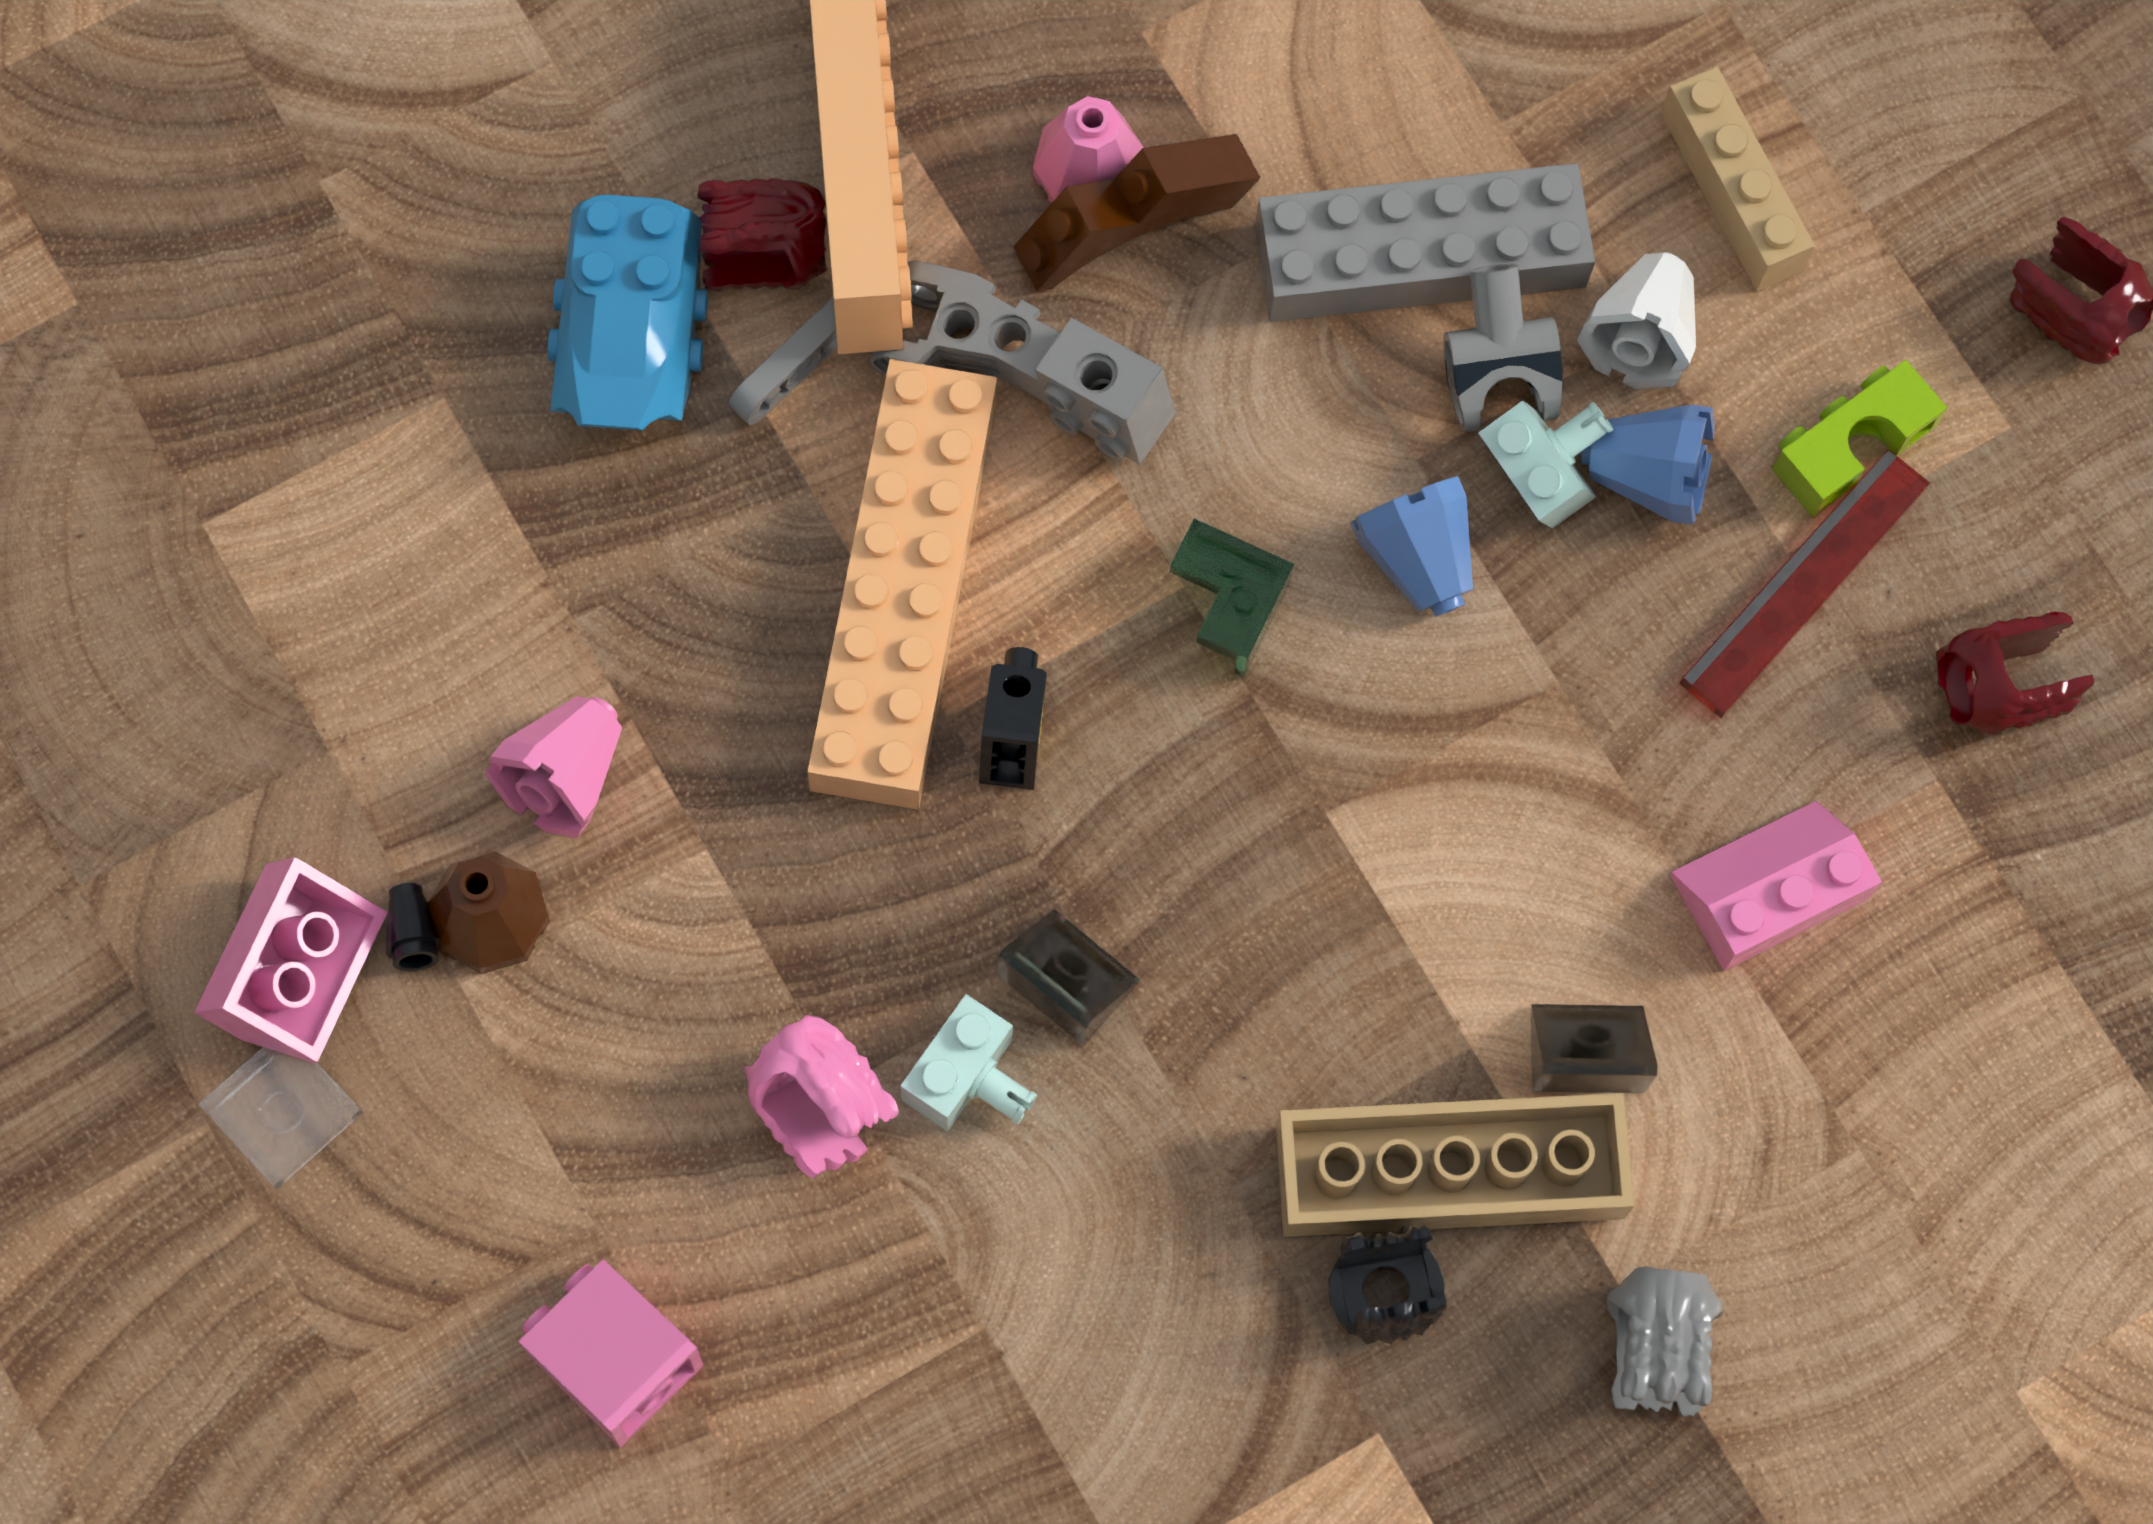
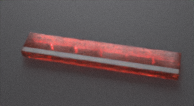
[1679,449,1930,719]

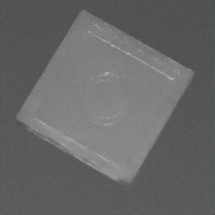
[198,1047,363,1190]

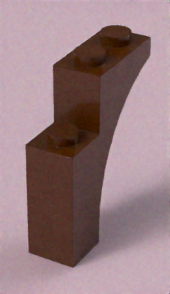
[1013,134,1261,291]

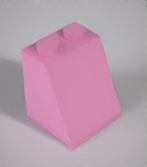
[518,1259,704,1448]

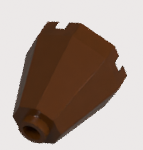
[427,851,550,974]

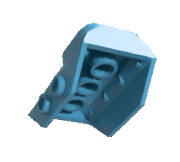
[548,195,708,431]

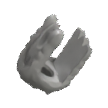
[1607,1266,1724,1417]

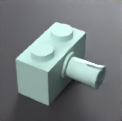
[1479,400,1614,529]
[900,994,1038,1132]

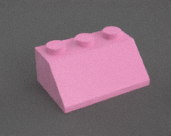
[1670,801,1882,971]
[194,857,388,1063]

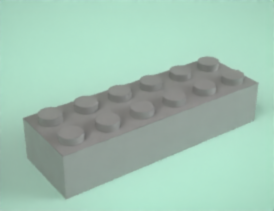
[1255,163,1595,322]

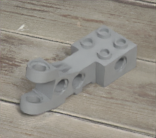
[869,261,1176,465]

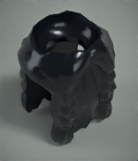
[1328,1225,1447,1344]

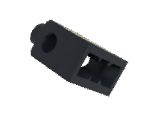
[979,647,1047,790]

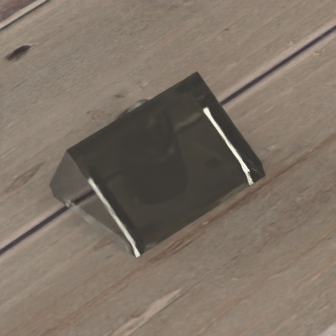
[998,909,1140,1046]
[1530,1004,1658,1093]

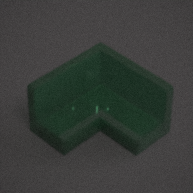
[1170,518,1294,678]

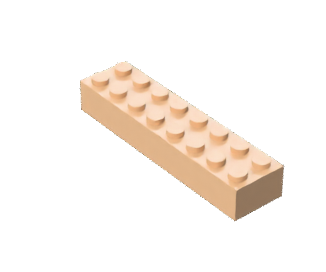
[810,0,913,354]
[807,359,997,810]

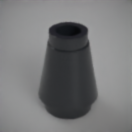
[386,883,440,971]

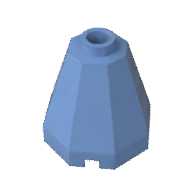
[1581,404,1715,525]
[1350,476,1473,617]

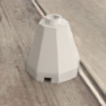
[1577,252,1696,389]

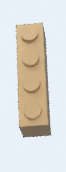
[1660,66,1815,292]

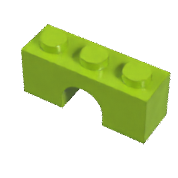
[1772,359,1948,518]

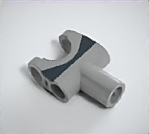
[1443,264,1563,432]

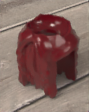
[697,178,827,291]
[2010,217,2153,365]
[1936,611,2094,735]

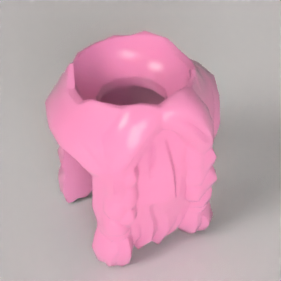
[744,1015,899,1178]

